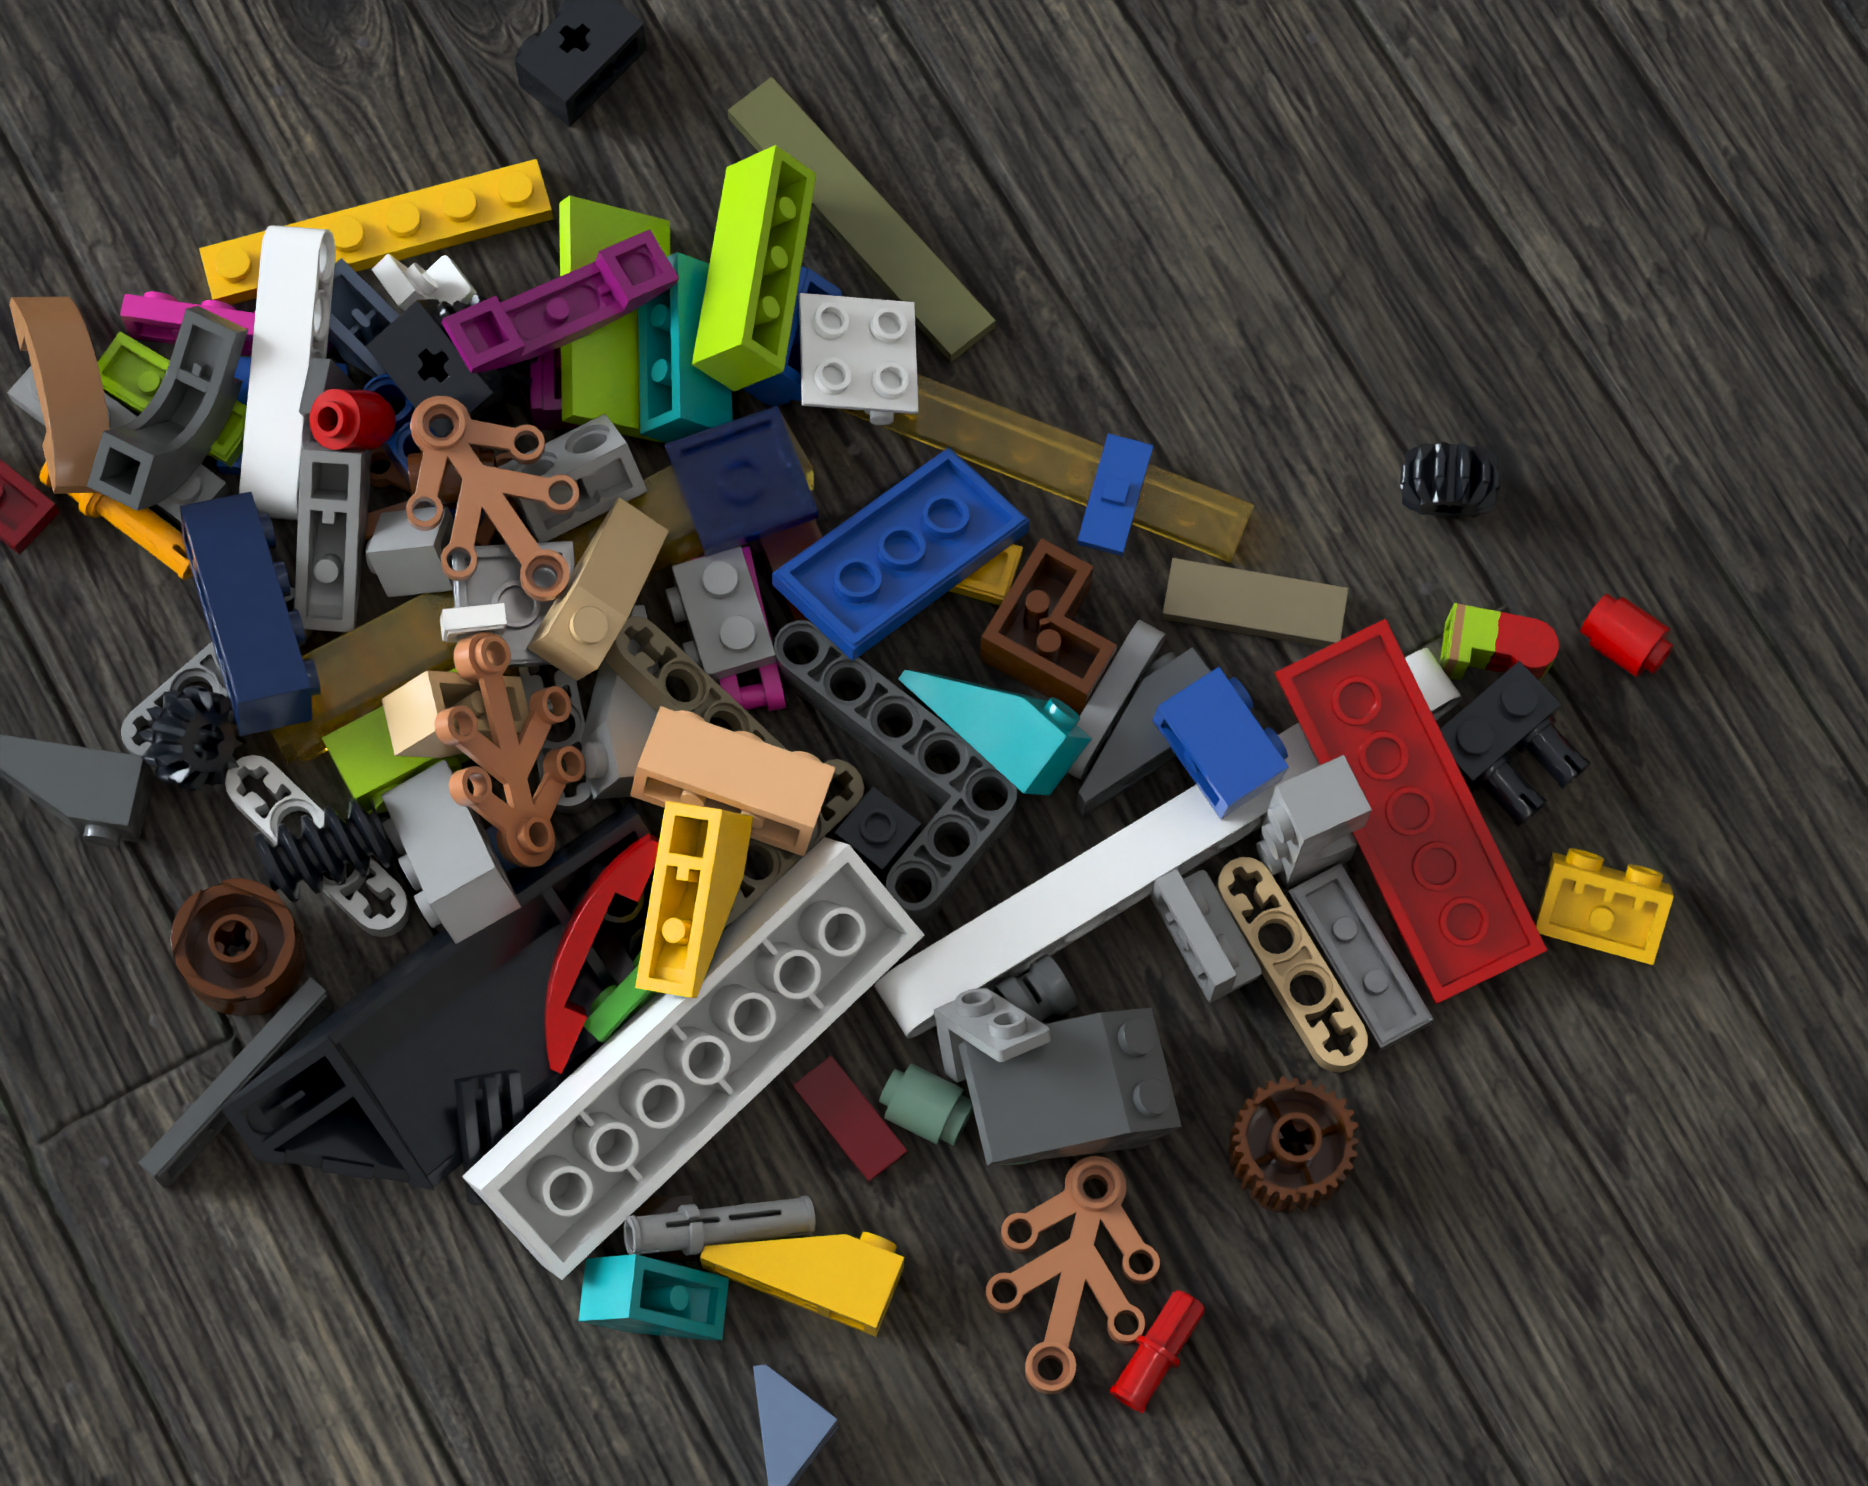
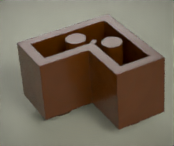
[980,538,1117,715]

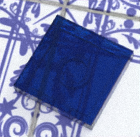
[665,406,819,557]

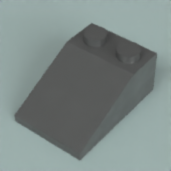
[958,1007,1182,1166]

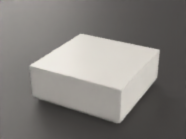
[440,603,507,643]

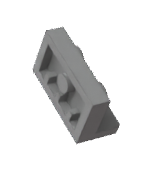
[1151,869,1262,1003]

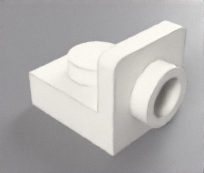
[371,254,476,311]

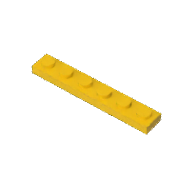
[199,159,553,305]

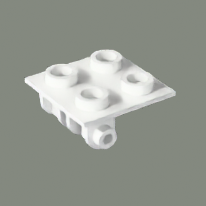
[799,293,918,425]

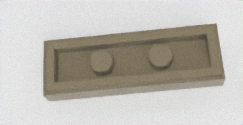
[1162,558,1349,648]

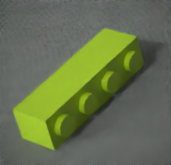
[692,145,817,391]

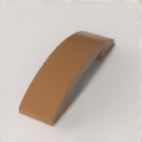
[9,297,110,494]

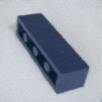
[180,492,321,736]

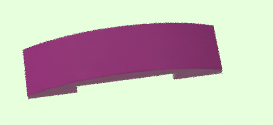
[442,229,679,374]

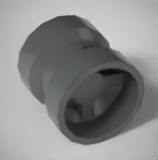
[994,954,1078,1023]

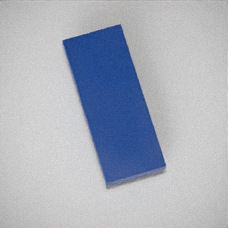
[1077,433,1153,556]

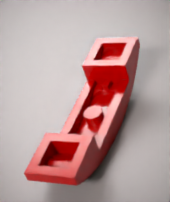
[544,833,660,1074]

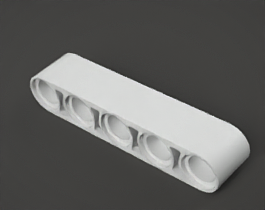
[239,225,336,520]

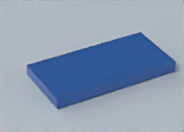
[772,447,1030,661]

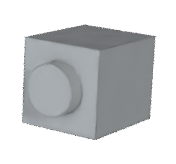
[366,505,454,597]

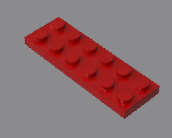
[1274,619,1547,1004]

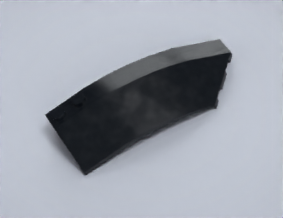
[221,803,656,1190]

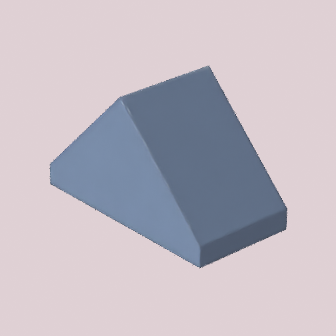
[328,258,400,377]
[753,1364,838,1486]

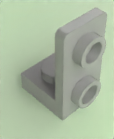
[933,987,1051,1083]

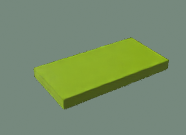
[559,195,670,443]

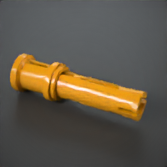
[39,462,193,581]

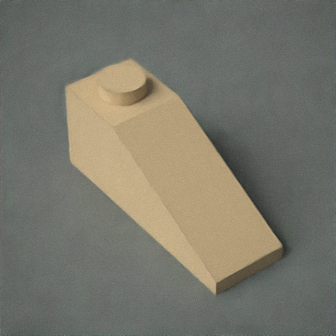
[526,497,669,681]

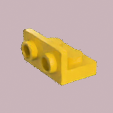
[1535,848,1674,965]

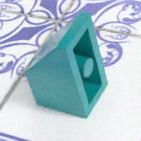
[578,1254,729,1341]

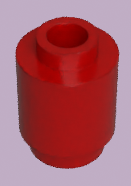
[309,389,396,450]
[1580,593,1674,678]

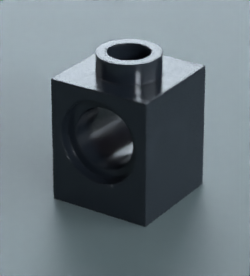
[835,786,921,886]

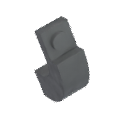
[87,306,248,511]

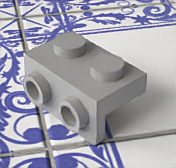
[665,546,776,685]

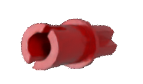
[1109,1290,1205,1414]

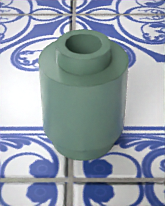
[879,1063,973,1146]

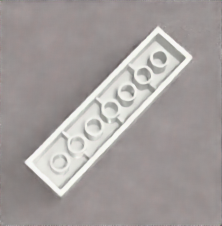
[462,837,924,1280]

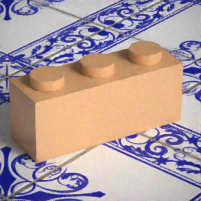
[630,706,836,857]

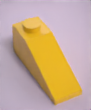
[635,801,753,998]
[700,1232,904,1337]

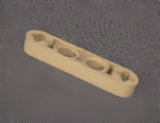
[1216,857,1368,1073]

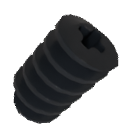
[254,796,393,903]

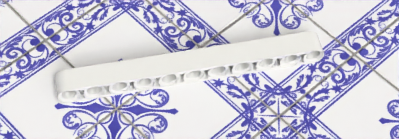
[874,648,1462,1039]

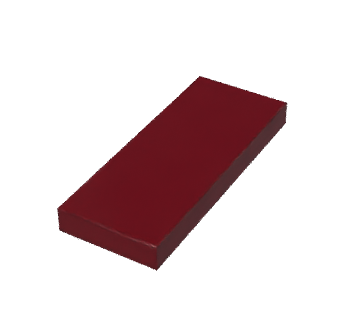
[792,1056,908,1183]

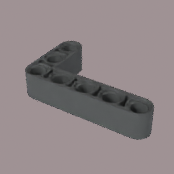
[774,620,1017,925]

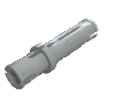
[623,1196,816,1256]

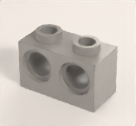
[499,414,648,543]

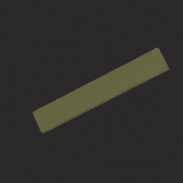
[728,77,996,363]

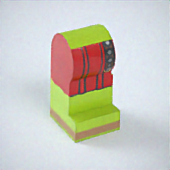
[1439,603,1559,681]

